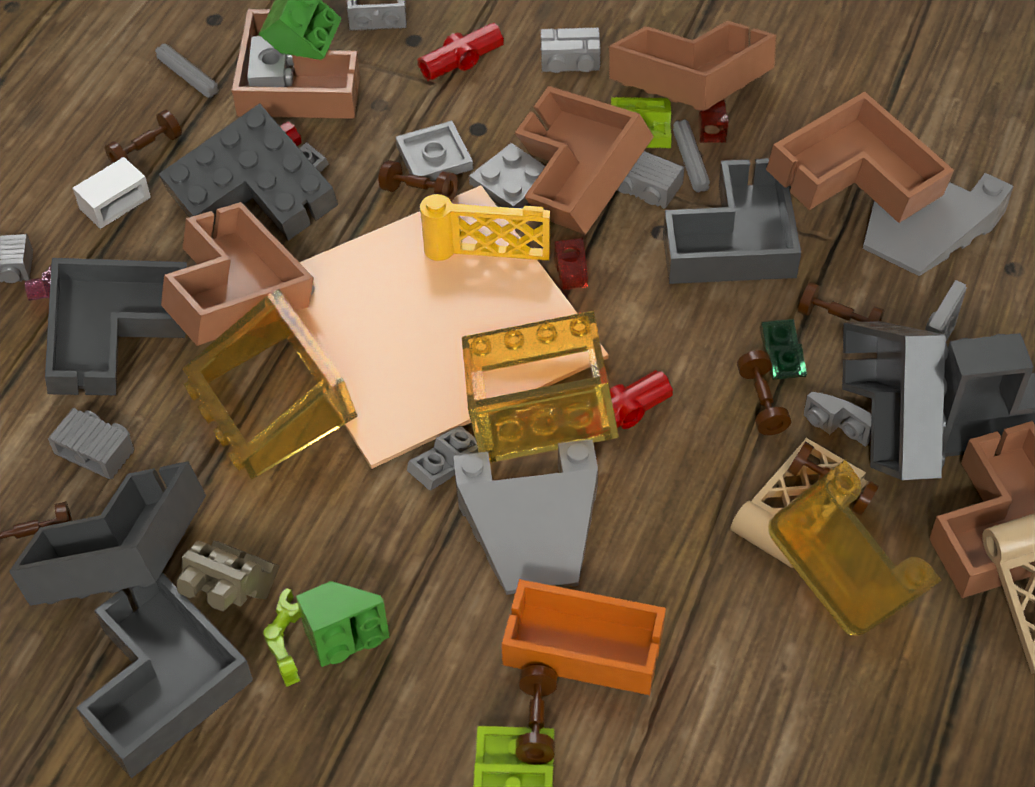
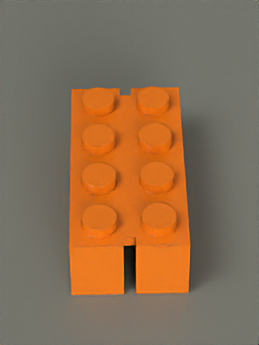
[502,579,666,695]

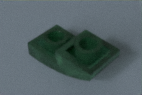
[760,319,807,380]

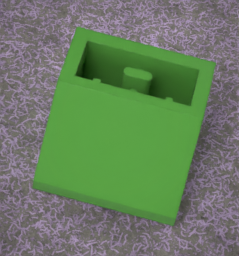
[259,0,342,60]
[296,581,390,667]

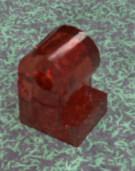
[698,99,729,143]
[554,238,588,290]

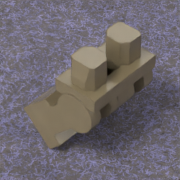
[177,541,280,612]

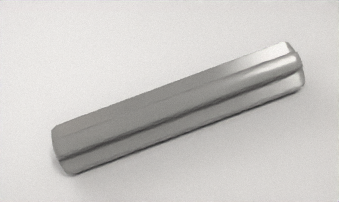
[155,44,219,98]
[673,119,710,193]

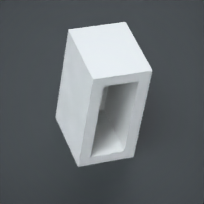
[73,157,151,229]

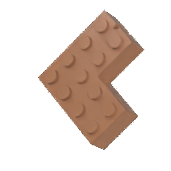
[232,9,360,119]
[609,21,776,110]
[515,86,654,235]
[766,91,954,223]
[161,202,314,346]
[929,421,1035,598]

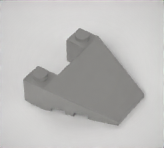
[863,146,1014,276]
[453,439,598,595]

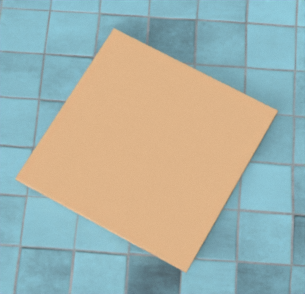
[278,185,609,469]

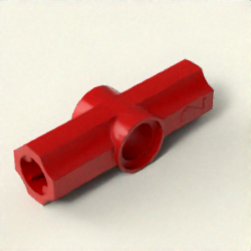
[418,22,504,81]
[573,370,673,442]

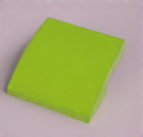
[611,97,672,148]
[474,726,554,787]

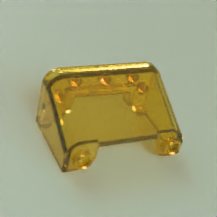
[768,460,941,636]

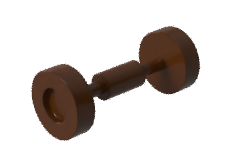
[105,110,182,164]
[378,160,458,202]
[798,282,885,322]
[737,350,791,435]
[787,441,879,516]
[0,502,72,539]
[515,665,557,764]

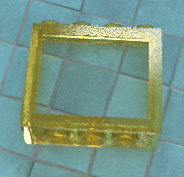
[182,289,358,480]
[461,311,619,463]

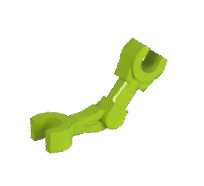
[263,588,301,687]

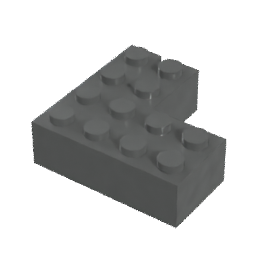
[159,103,338,241]
[663,159,801,284]
[45,258,187,396]
[842,321,948,480]
[942,333,1035,457]
[9,461,206,606]
[76,573,253,779]

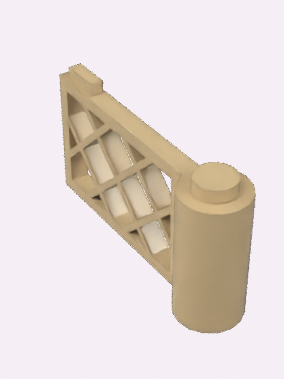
[731,438,868,568]
[982,513,1035,673]

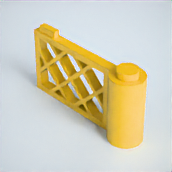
[420,194,550,261]

